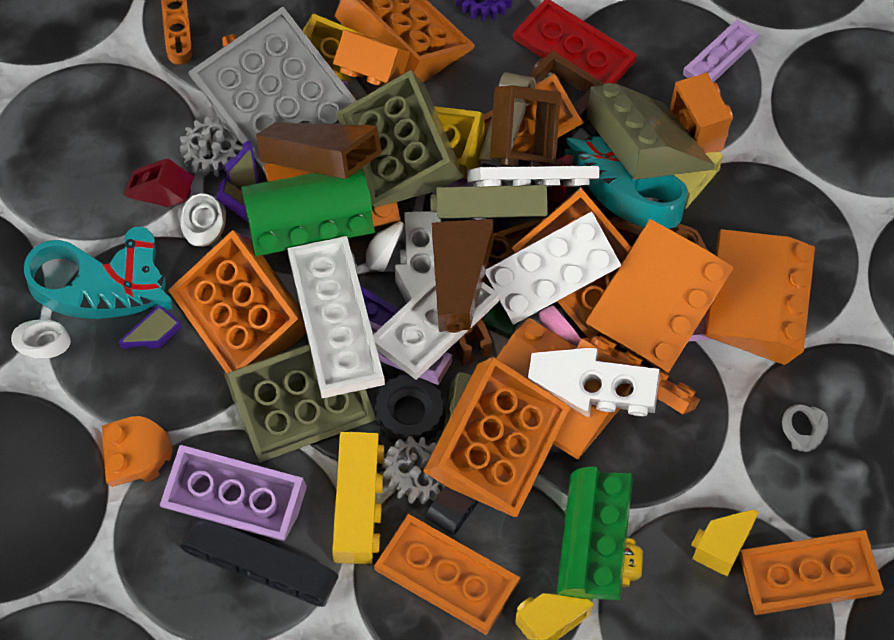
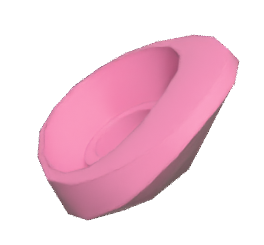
[539,305,581,347]

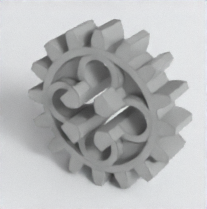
[180,117,243,177]
[382,436,445,504]

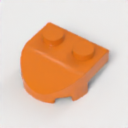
[102,416,172,487]

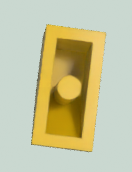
[691,509,759,576]
[515,593,594,640]

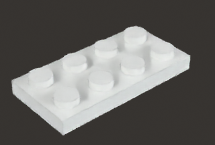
[467,166,599,187]
[485,212,622,325]
[373,278,499,380]

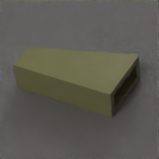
[431,185,547,219]

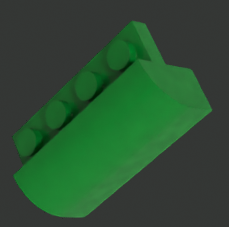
[241,168,375,256]
[556,467,633,602]

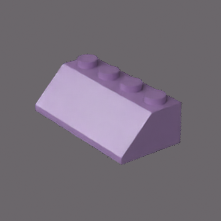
[160,445,307,541]

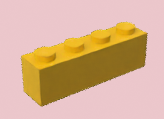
[333,432,384,564]

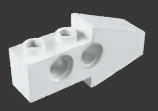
[395,211,441,303]
[528,348,660,417]

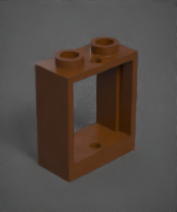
[525,51,604,138]
[490,85,561,167]

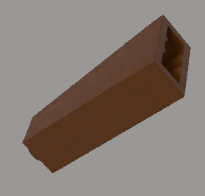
[256,123,381,179]
[432,219,494,333]

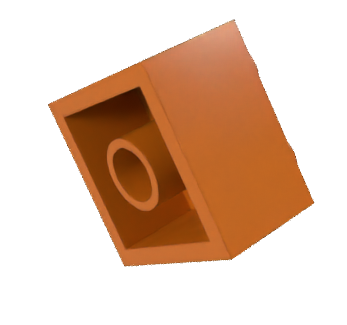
[333,30,411,87]
[670,72,733,153]

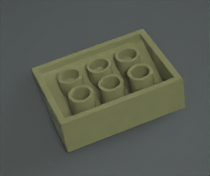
[336,70,464,207]
[586,83,715,180]
[224,343,376,463]

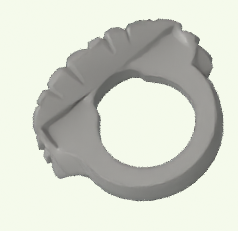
[782,404,828,452]

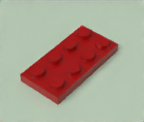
[513,0,637,84]

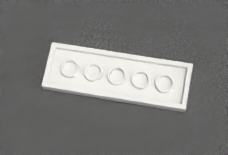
[287,236,385,398]

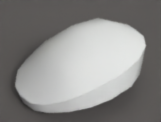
[180,194,226,247]
[366,221,404,272]
[11,319,71,359]

